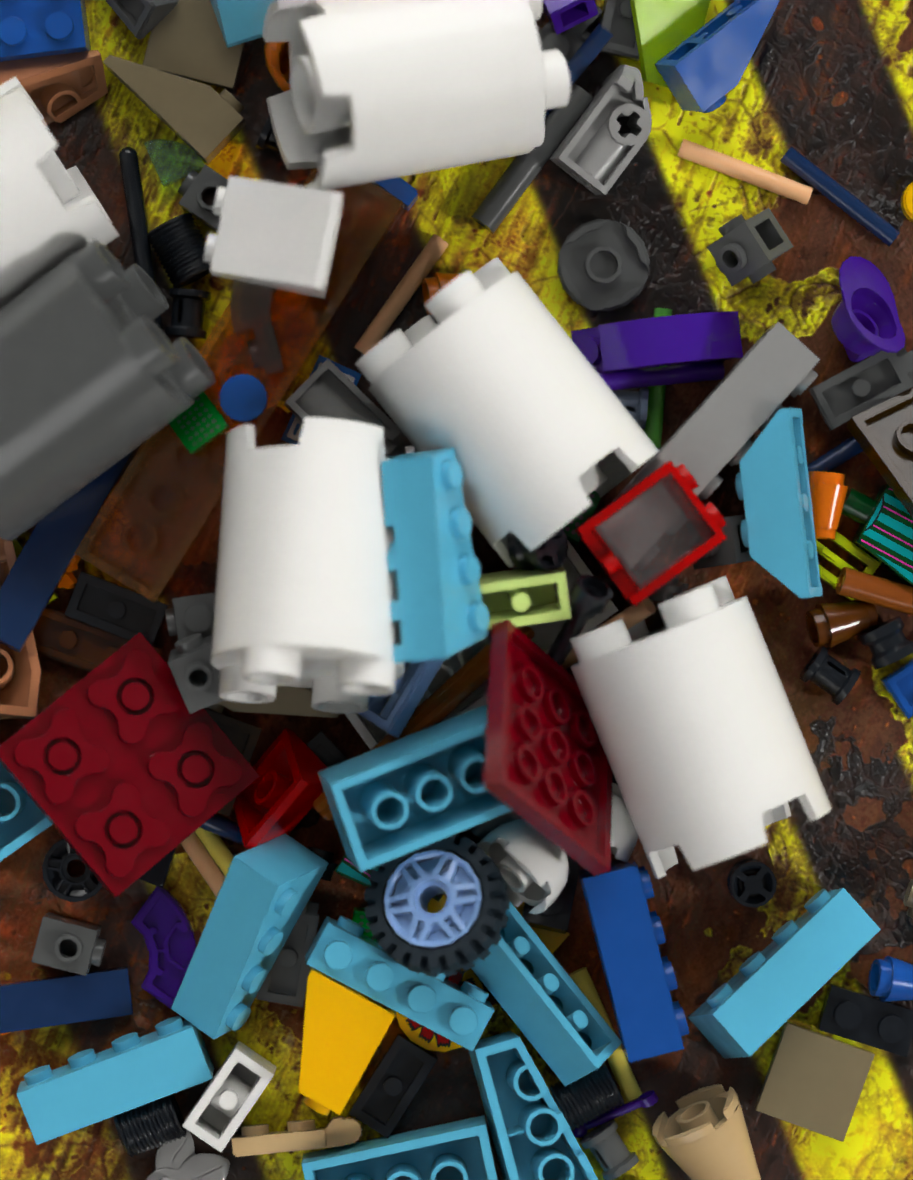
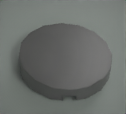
[557,219,650,312]

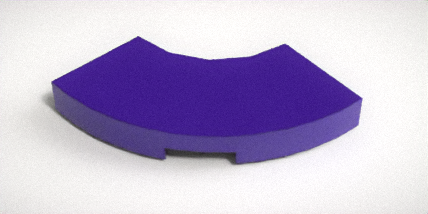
[131,886,196,1012]

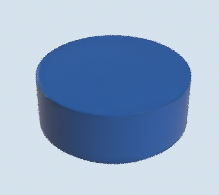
[219,374,268,422]

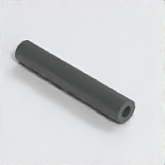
[472,83,593,233]

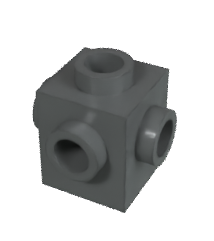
[707,208,794,286]

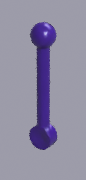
[571,1090,659,1138]

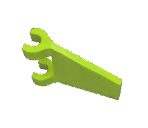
[630,0,711,88]

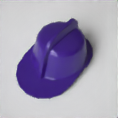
[831,257,906,363]

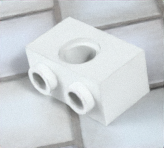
[182,1040,277,1152]

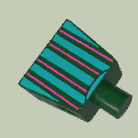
[841,484,913,587]

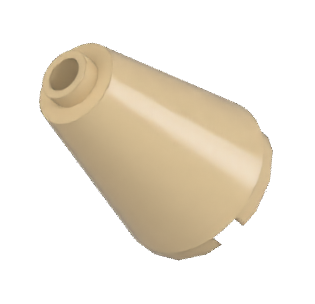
[652,1084,761,1180]

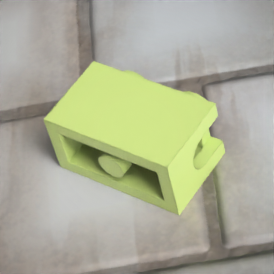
[479,566,572,631]

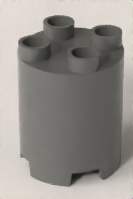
[0,239,216,541]

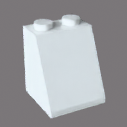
[203,176,344,299]

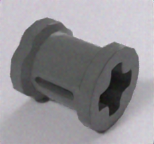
[579,1119,639,1180]

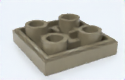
[143,0,246,90]
[754,1021,875,1142]

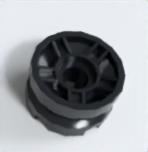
[42,838,103,902]

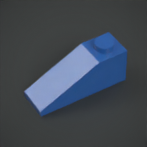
[654,0,780,113]

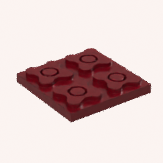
[483,620,612,876]
[0,632,260,898]

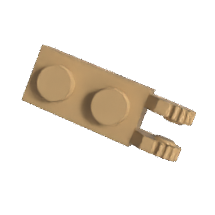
[231,1115,363,1157]

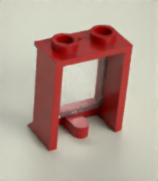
[575,460,727,606]

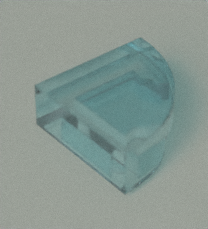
[144,139,204,187]

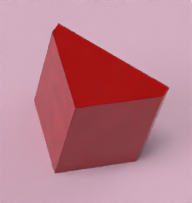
[233,728,328,849]

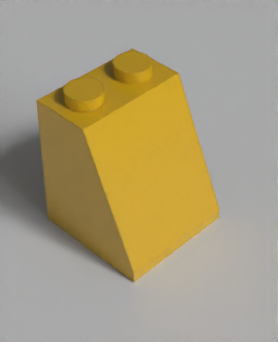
[298,967,395,1116]

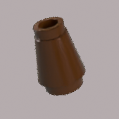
[806,601,878,649]

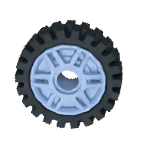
[364,834,509,977]

